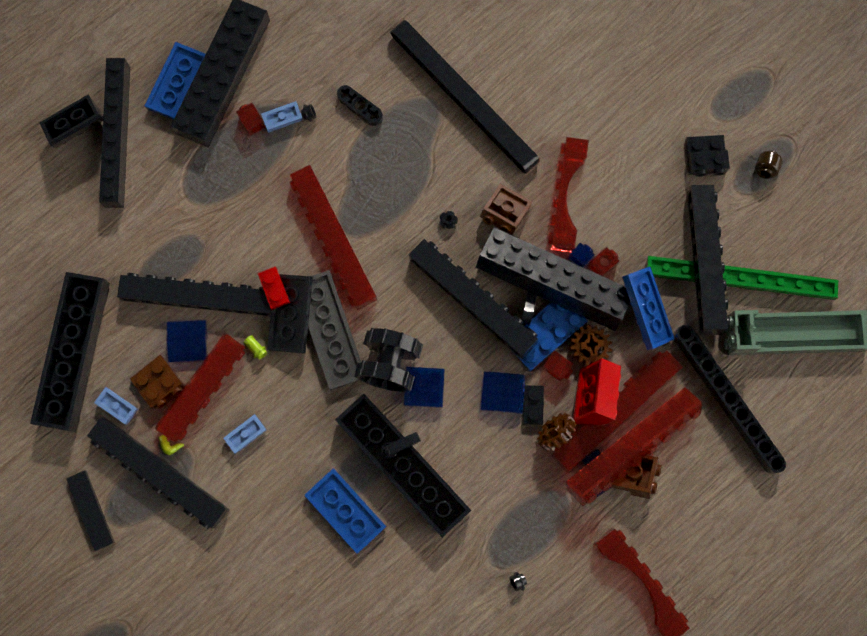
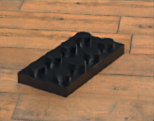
[267,274,313,354]

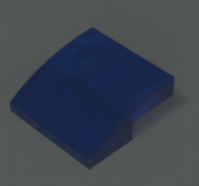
[167,320,208,362]
[481,371,525,414]

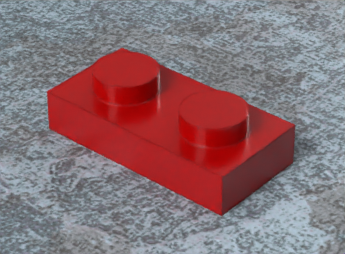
[258,266,290,310]

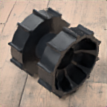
[354,327,423,393]

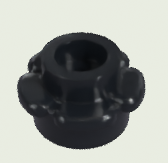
[301,104,317,122]
[440,211,458,229]
[510,572,527,591]

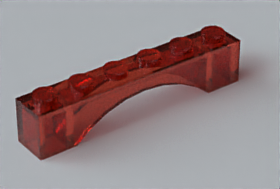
[548,137,589,253]
[594,529,690,636]

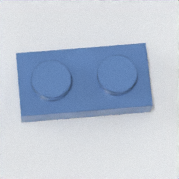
[261,101,303,133]
[94,387,138,425]
[223,414,267,454]

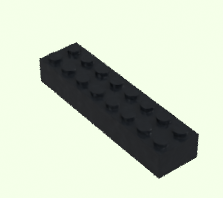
[170,0,270,148]
[475,227,630,331]
[30,272,110,433]
[335,394,471,538]

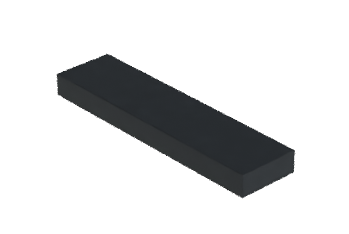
[66,470,115,551]

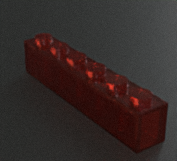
[155,333,245,443]

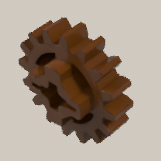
[570,325,612,366]
[537,413,577,452]

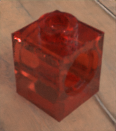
[236,103,266,136]
[587,247,620,277]
[542,351,573,382]

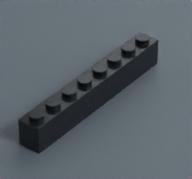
[99,58,131,208]
[687,185,730,335]
[409,239,538,359]
[117,273,271,316]
[87,417,229,529]

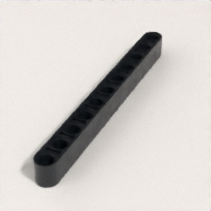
[390,20,540,174]

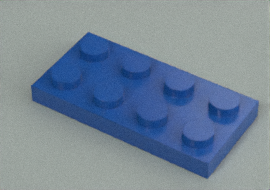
[145,42,206,120]
[622,267,675,350]
[512,302,588,371]
[304,468,387,554]

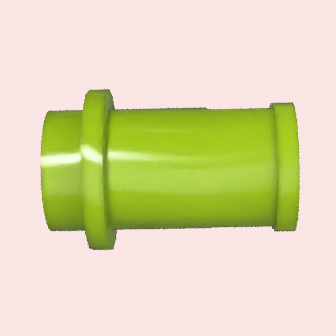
[243,335,267,360]

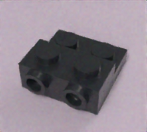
[685,135,730,177]

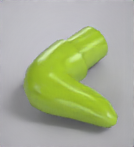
[158,435,184,455]

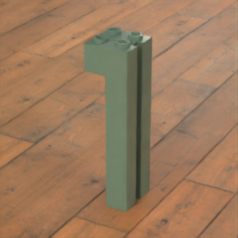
[724,310,867,355]

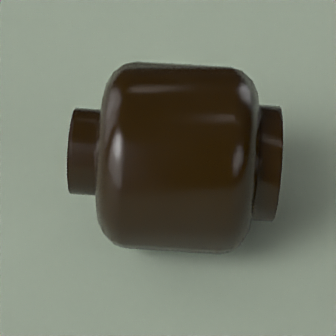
[755,150,783,179]

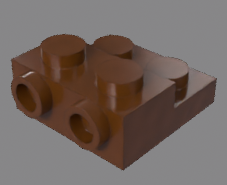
[480,183,532,236]
[130,355,185,409]
[610,449,662,499]

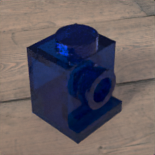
[568,243,595,268]

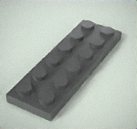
[308,270,361,391]

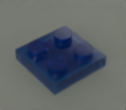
[404,367,445,408]

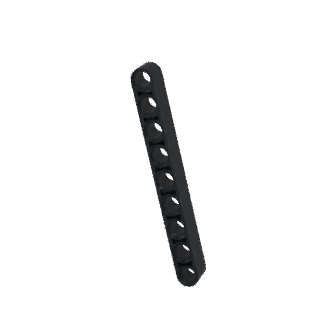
[673,325,786,474]

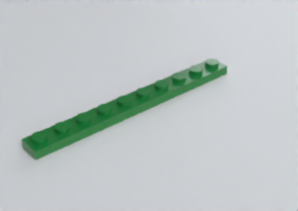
[646,256,839,300]

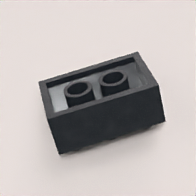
[39,94,103,148]

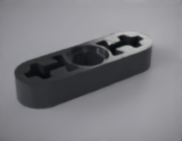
[337,85,383,126]

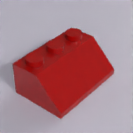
[573,358,621,425]

